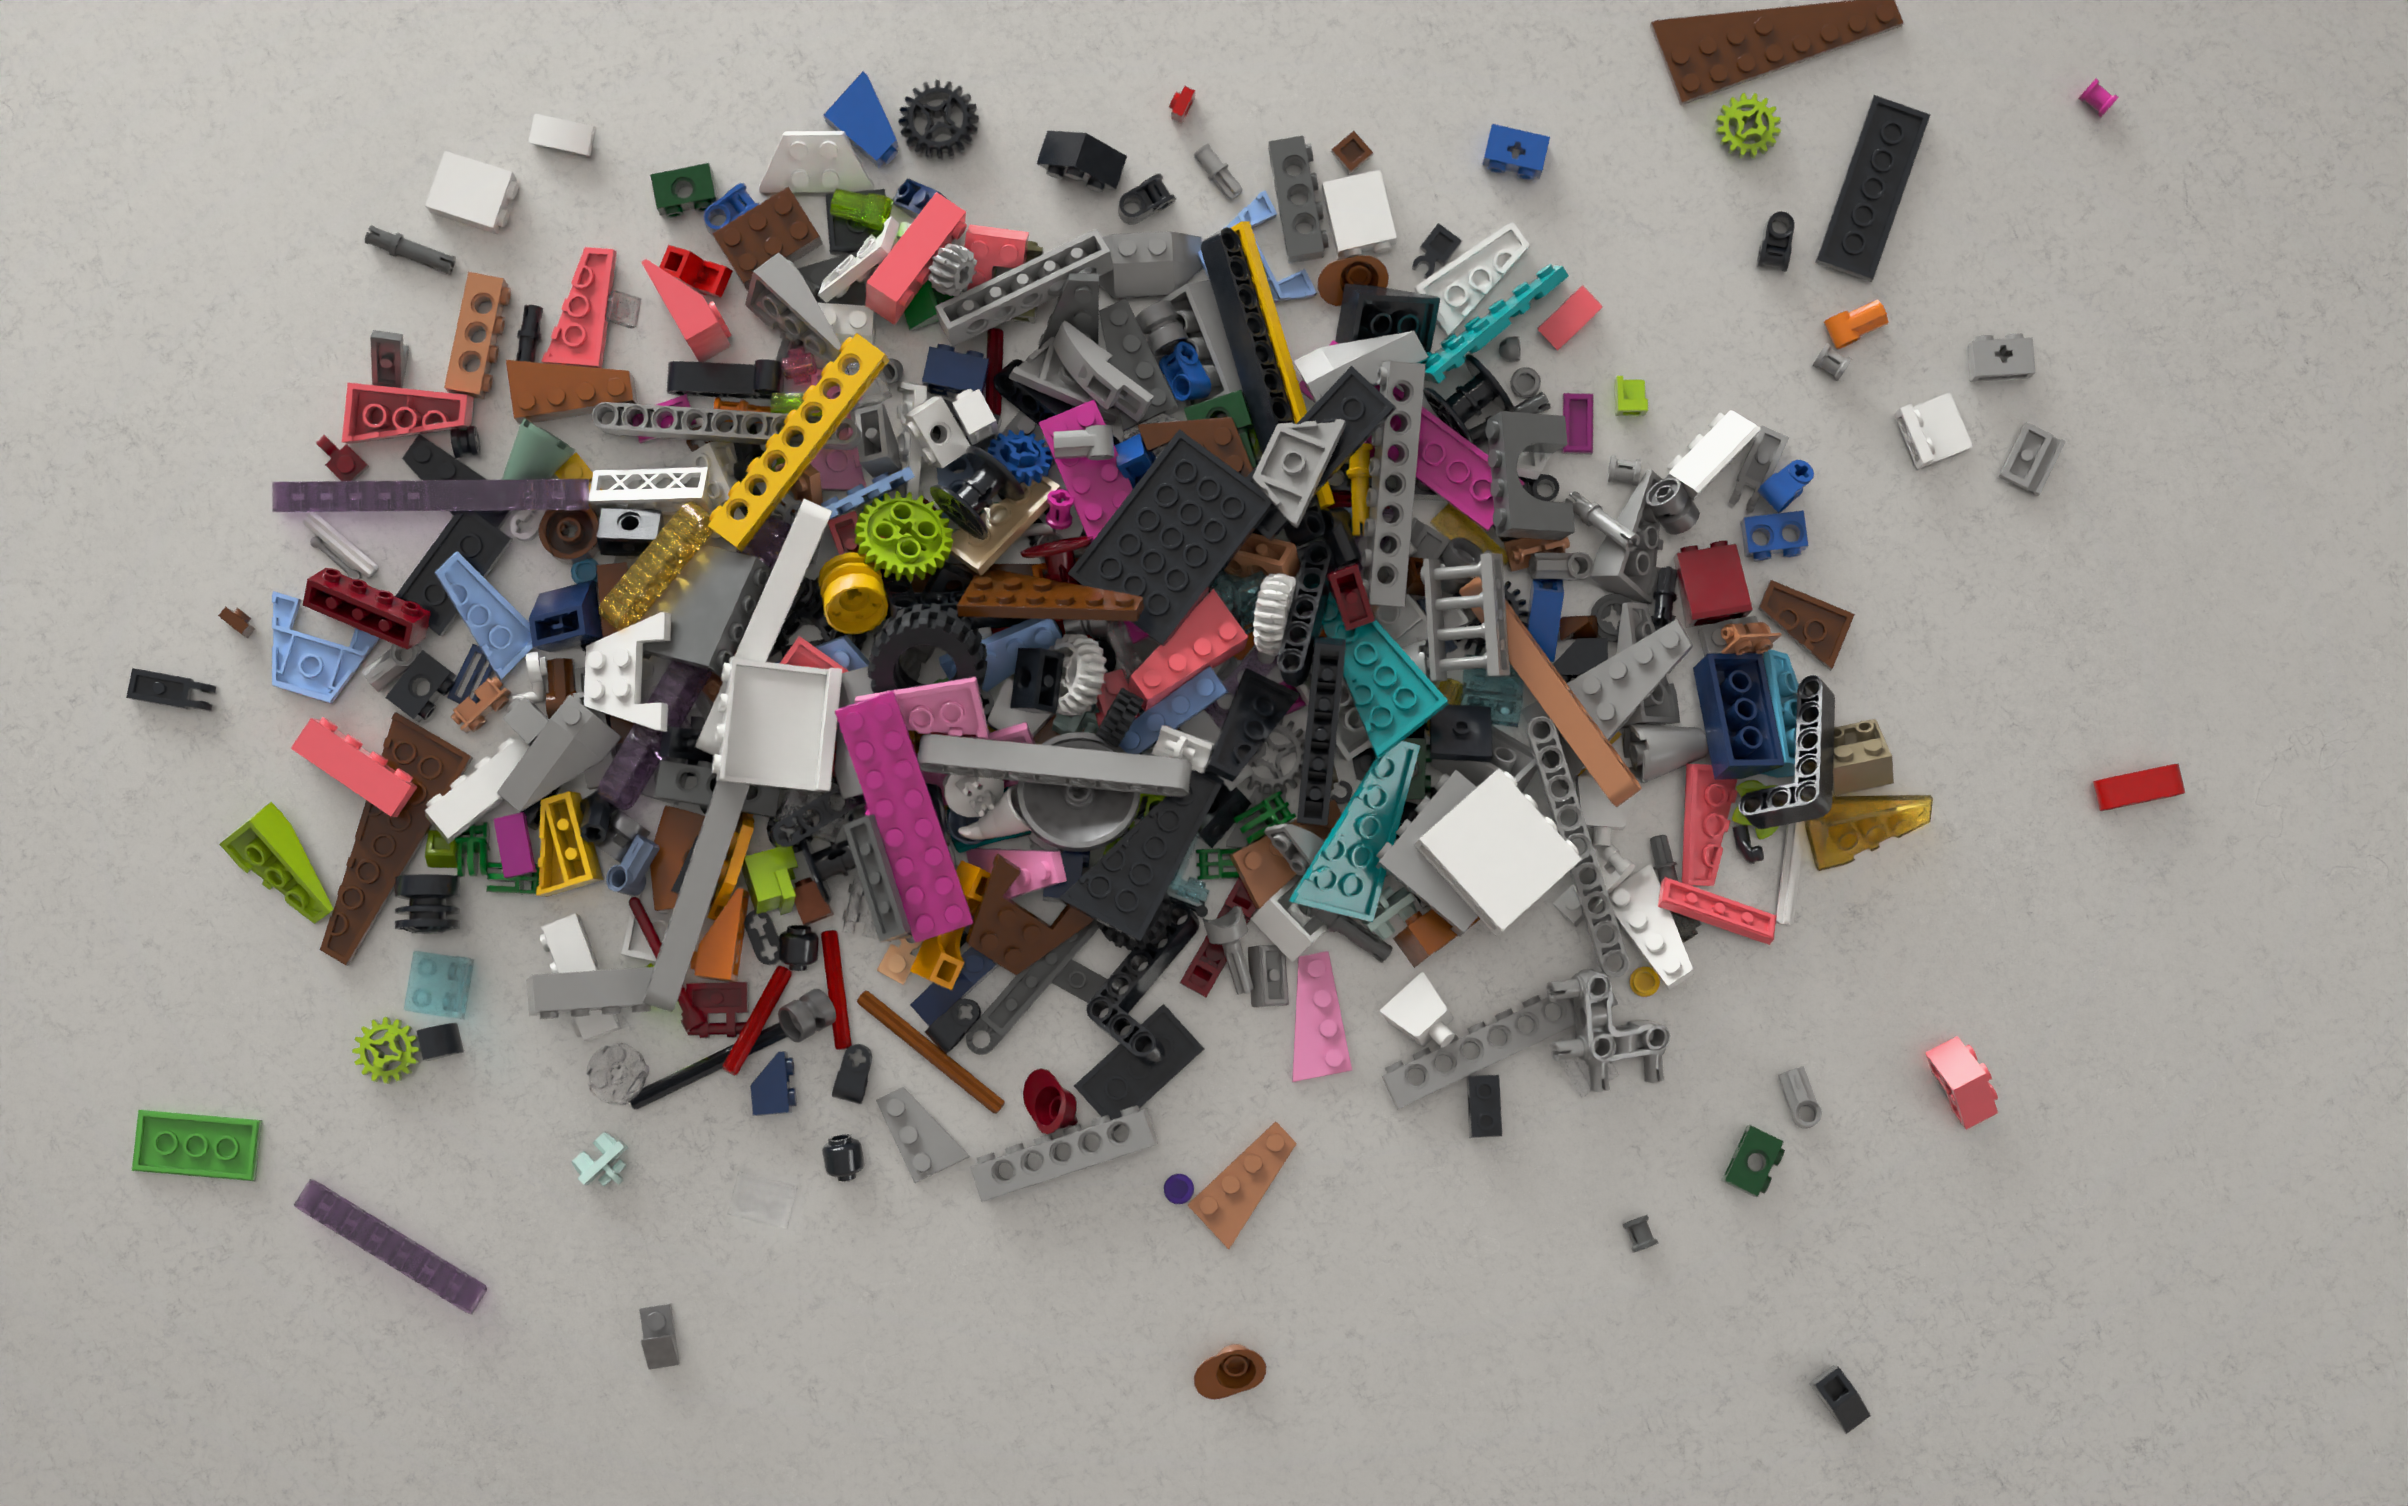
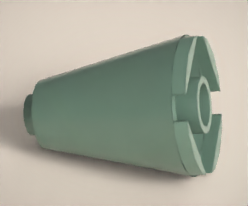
[499,418,575,505]

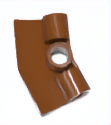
[650,805,713,911]

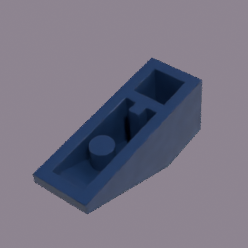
[910,947,998,1026]

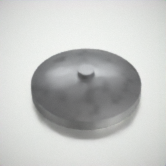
[1017,732,1140,852]

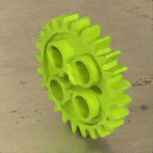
[854,491,954,582]

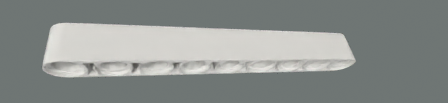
[695,499,832,755]

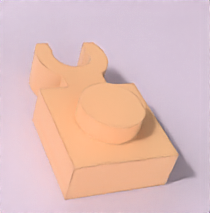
[877,938,924,985]

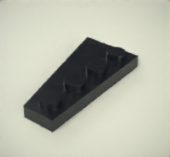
[1206,668,1301,782]

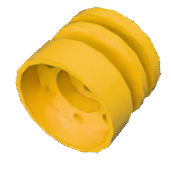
[818,553,888,634]

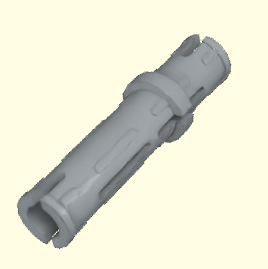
[1565,491,1640,552]

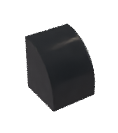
[416,1023,464,1061]

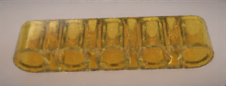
[599,501,714,631]

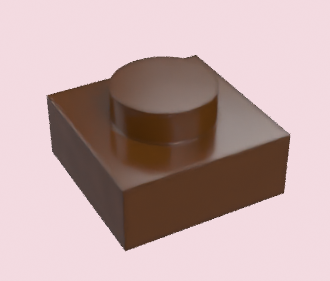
[1331,131,1373,174]
[218,606,255,638]

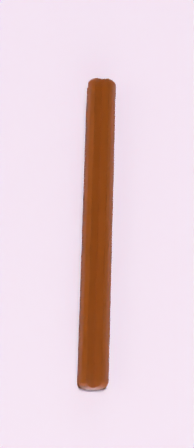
[857,990,1005,1114]

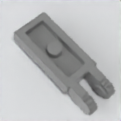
[1729,425,1789,513]

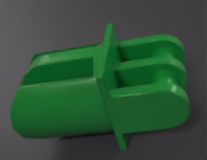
[1233,790,1296,844]
[455,822,491,877]
[1196,848,1241,880]
[486,862,540,895]

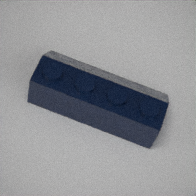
[1693,653,1784,780]

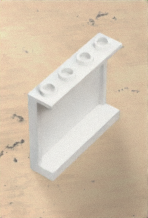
[712,656,842,793]
[1414,768,1582,936]

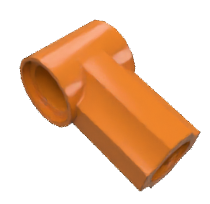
[1824,300,1889,349]

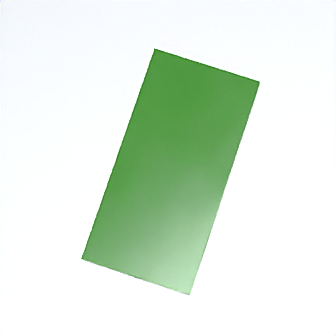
[132,1110,262,1181]

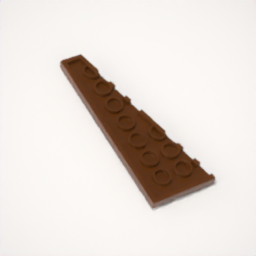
[1650,0,1904,105]
[320,712,473,966]

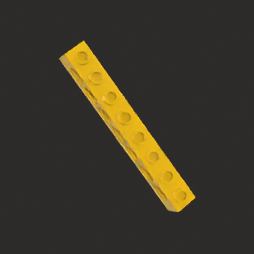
[708,333,890,552]

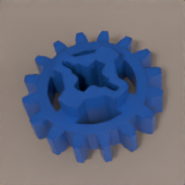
[987,430,1053,486]

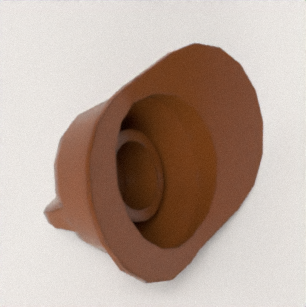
[1317,256,1389,306]
[1194,1344,1266,1400]

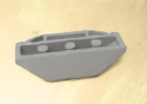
[1099,232,1203,298]

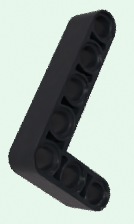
[880,568,1030,630]
[1738,675,1835,829]
[1086,902,1200,1066]

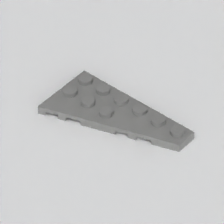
[1520,619,1694,790]

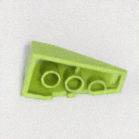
[219,802,333,924]

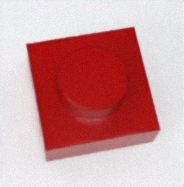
[1169,86,1195,124]

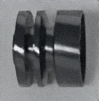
[395,874,460,934]

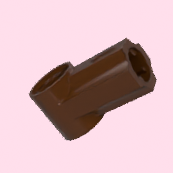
[546,658,576,719]

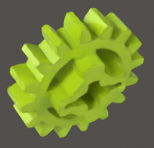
[1716,93,1781,159]
[352,1017,421,1084]

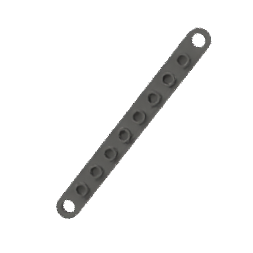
[966,919,1099,1055]

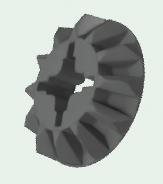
[1591,594,1633,642]

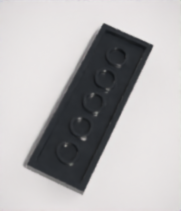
[1815,95,1931,282]
[1246,365,1396,541]

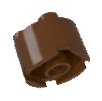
[538,499,600,565]

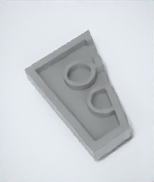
[876,1087,970,1183]

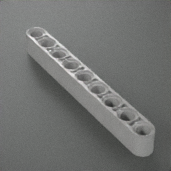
[592,402,862,450]
[1526,716,1629,977]
[917,734,1192,797]
[643,781,750,1012]

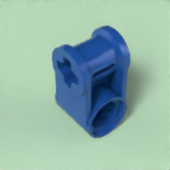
[704,183,760,235]
[1159,342,1211,401]
[1757,460,1814,513]

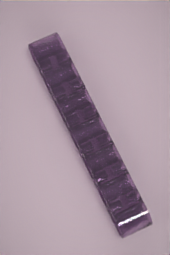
[294,1179,488,1314]

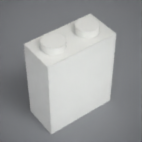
[425,150,519,234]
[1322,169,1397,259]

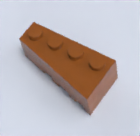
[506,360,638,425]
[1393,909,1480,968]

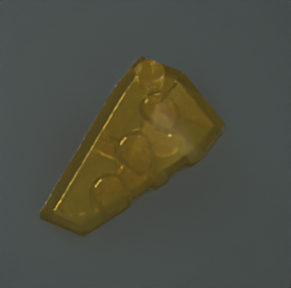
[1805,795,1933,871]

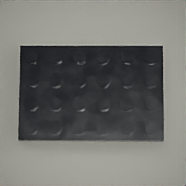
[1068,429,1274,646]

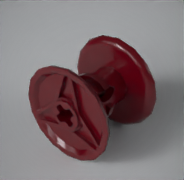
[1020,536,1093,585]

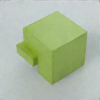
[742,846,798,915]

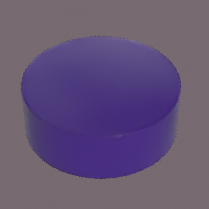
[1164,1174,1194,1204]

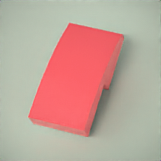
[1537,285,1603,351]

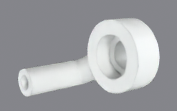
[509,652,548,704]

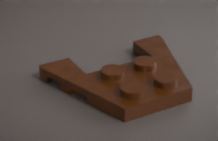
[1138,417,1254,478]
[966,854,1093,975]

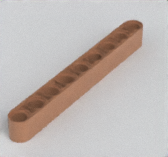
[1459,577,1642,807]

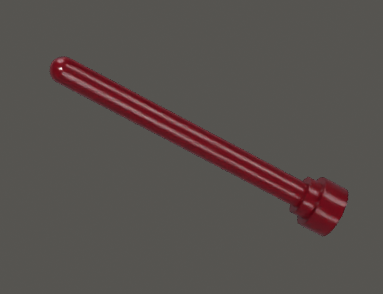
[629,897,708,1032]

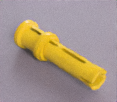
[1346,443,1373,536]

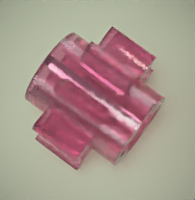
[782,347,817,385]

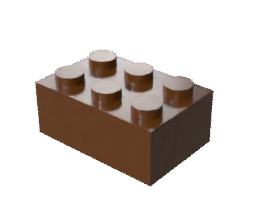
[712,186,823,291]

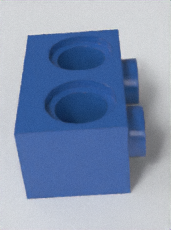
[1115,433,1157,488]
[1740,510,1809,561]

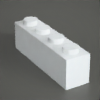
[425,736,530,844]
[540,914,622,1042]

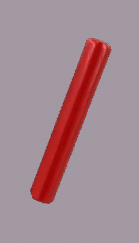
[821,930,852,1050]
[723,965,792,1076]

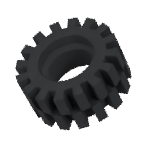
[1095,688,1144,748]

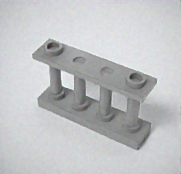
[1421,553,1510,681]

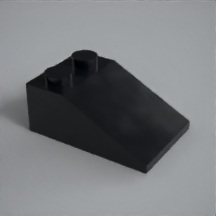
[1335,284,1440,353]

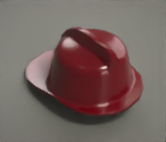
[1023,1068,1078,1135]

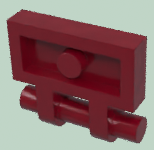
[686,982,749,1038]

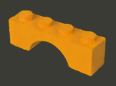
[910,860,991,990]

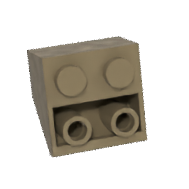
[1832,719,1894,796]

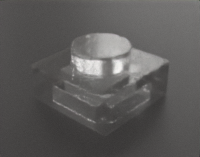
[605,290,642,329]

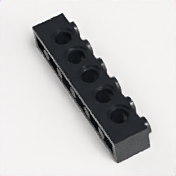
[1297,636,1346,825]

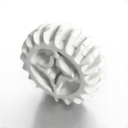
[1253,573,1297,656]
[1050,634,1107,716]

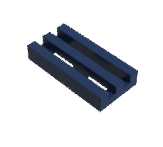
[447,644,495,704]

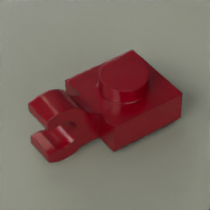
[316,435,369,487]

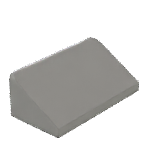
[1248,945,1289,1007]

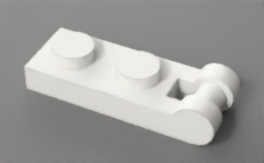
[1553,845,1635,927]

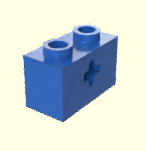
[1482,124,1550,180]

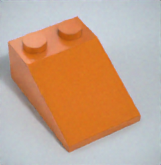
[690,888,750,982]

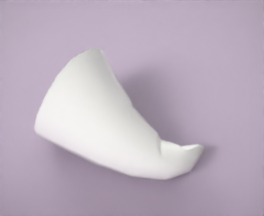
[958,785,1030,840]

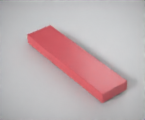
[1658,877,1776,945]

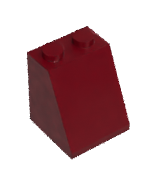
[1674,540,1753,628]

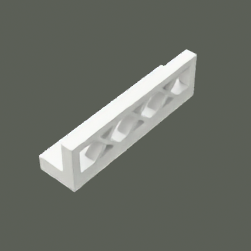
[588,467,713,517]

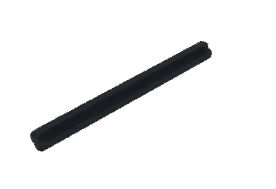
[628,1022,788,1109]

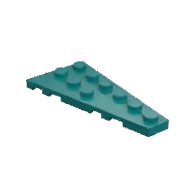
[1420,264,1569,384]
[1308,584,1448,760]
[1289,741,1420,922]

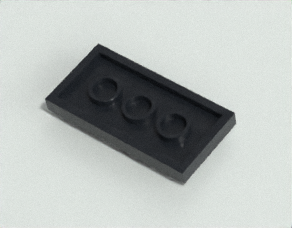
[395,503,513,636]
[1074,1004,1204,1131]

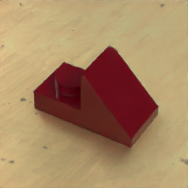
[1328,564,1375,631]

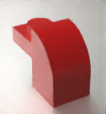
[659,245,733,298]

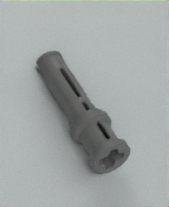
[1306,907,1393,963]

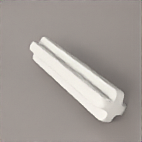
[303,511,378,578]

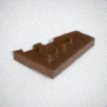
[1758,580,1855,670]

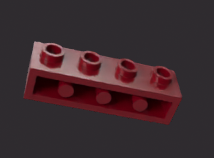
[303,568,431,650]

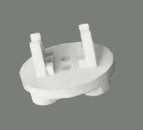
[943,774,1004,817]

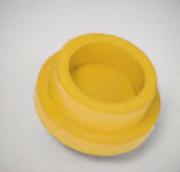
[1629,966,1660,997]

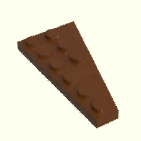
[957,568,1144,621]

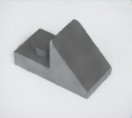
[639,1304,680,1369]

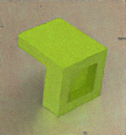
[1614,376,1648,416]

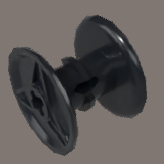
[1423,353,1515,443]
[930,445,1024,540]
[799,813,857,904]

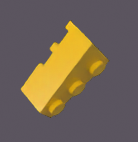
[536,791,604,897]

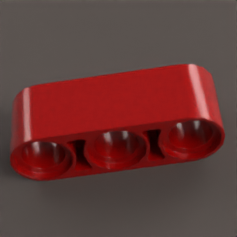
[2093,763,2185,811]

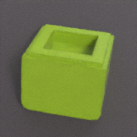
[425,830,458,868]

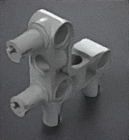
[1547,969,1671,1092]

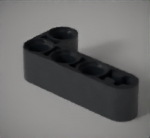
[666,359,785,400]

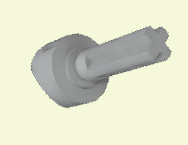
[1203,906,1254,995]

